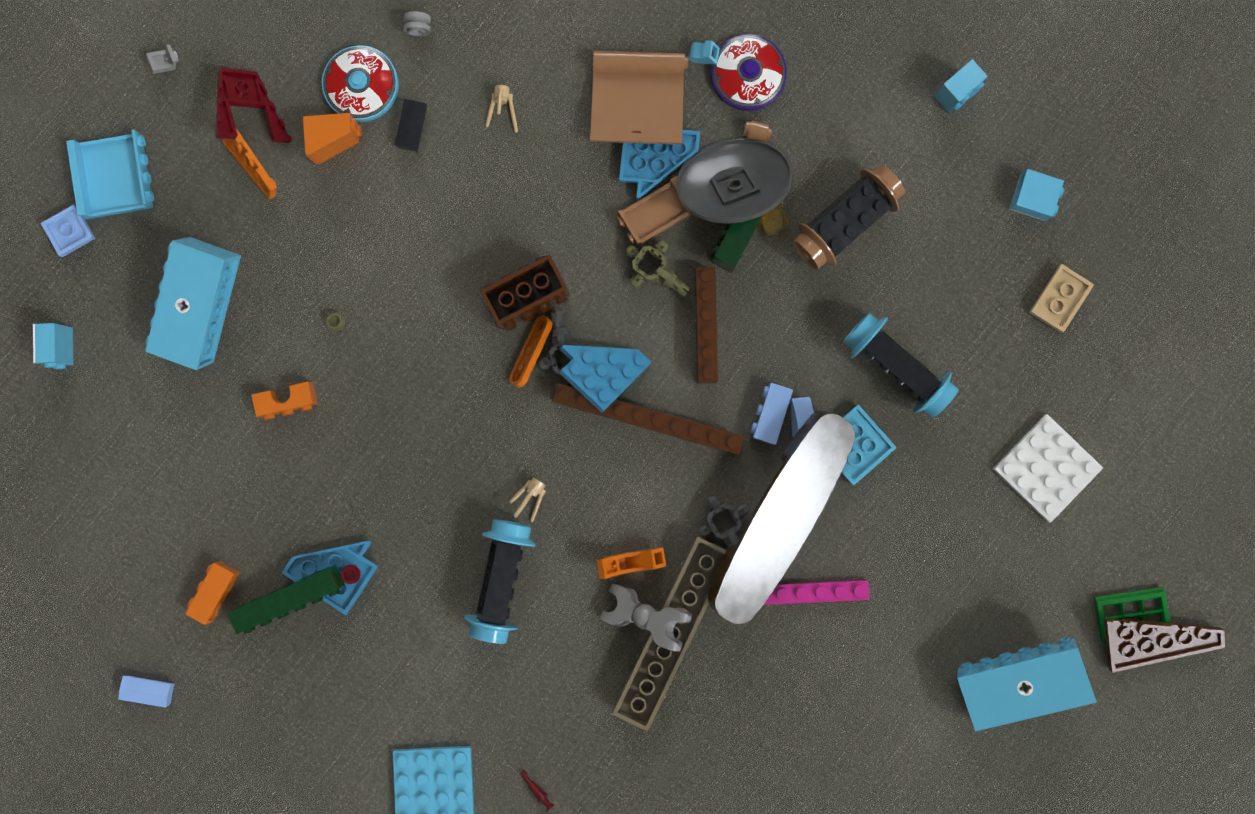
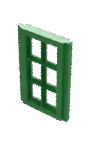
[1094,587,1171,643]

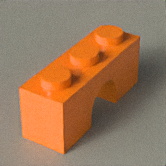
[251,381,318,420]

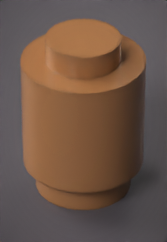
[743,120,773,142]

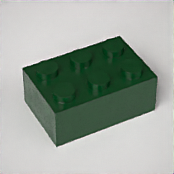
[711,216,762,273]

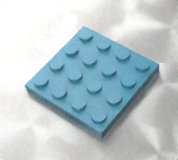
[393,746,474,814]

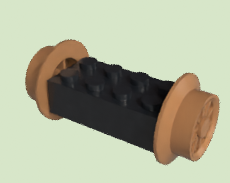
[792,165,905,270]

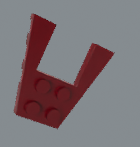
[216,68,292,143]

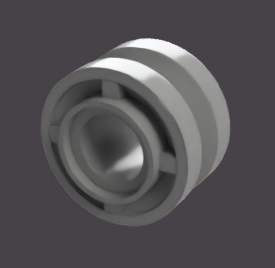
[403,11,431,36]

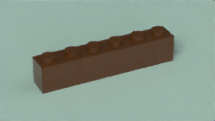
[695,267,718,384]

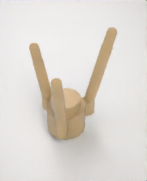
[485,85,518,133]
[510,477,546,522]

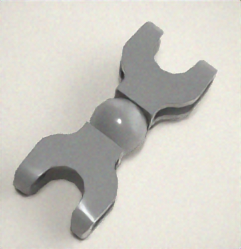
[600,583,692,652]

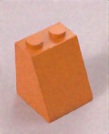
[303,113,362,164]

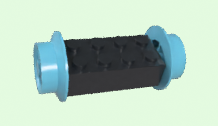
[843,312,959,418]
[464,519,536,644]

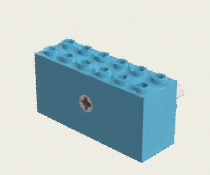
[145,237,241,370]
[957,637,1097,731]

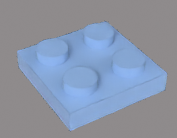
[41,205,96,257]

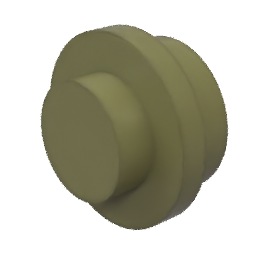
[326,312,345,331]

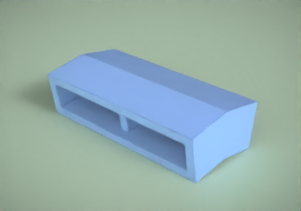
[118,675,174,708]

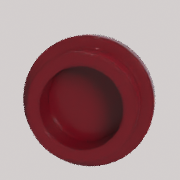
[341,564,361,584]

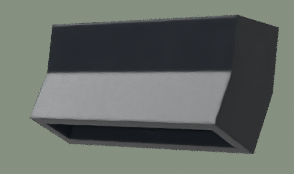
[395,99,427,152]

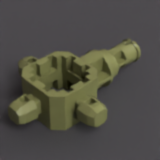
[625,241,691,297]

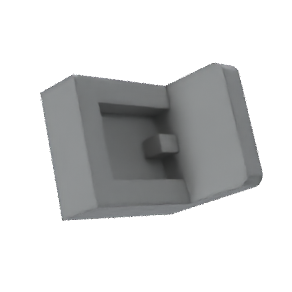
[146,44,179,74]

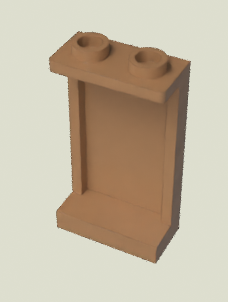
[617,176,692,247]

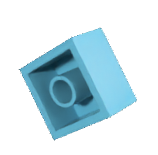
[934,59,988,113]

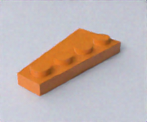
[222,128,277,200]

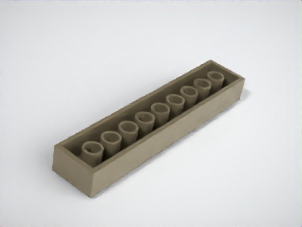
[612,535,727,732]

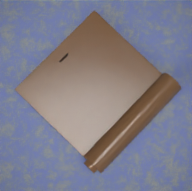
[590,50,688,145]

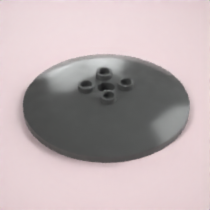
[676,138,793,223]

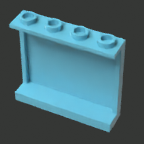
[66,129,154,219]

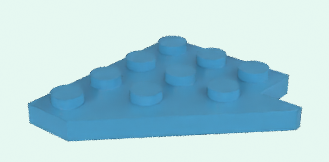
[619,130,701,200]
[560,345,652,413]
[282,540,379,616]

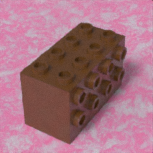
[480,254,570,331]

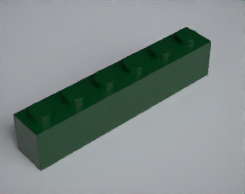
[226,564,345,634]

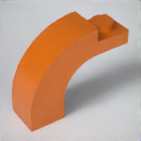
[596,547,666,579]

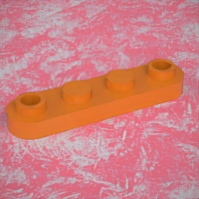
[509,315,553,388]

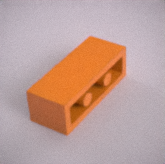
[185,561,240,625]

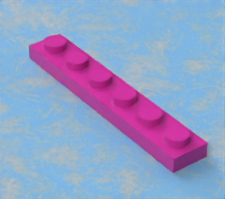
[763,580,869,605]

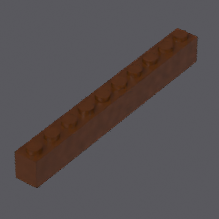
[553,383,744,455]

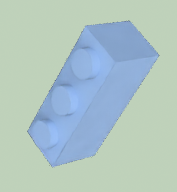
[750,383,793,445]

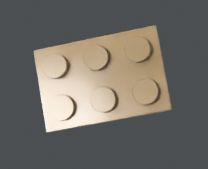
[1029,264,1094,333]

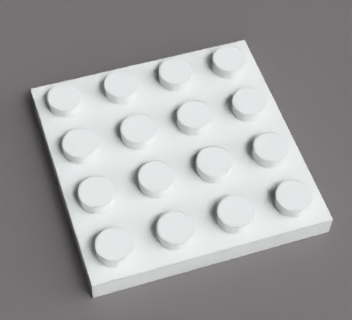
[993,414,1103,523]

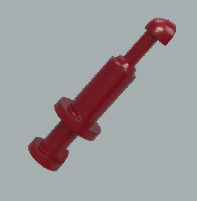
[521,771,554,812]

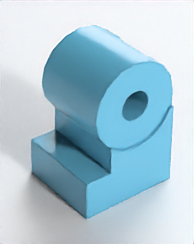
[689,41,720,65]

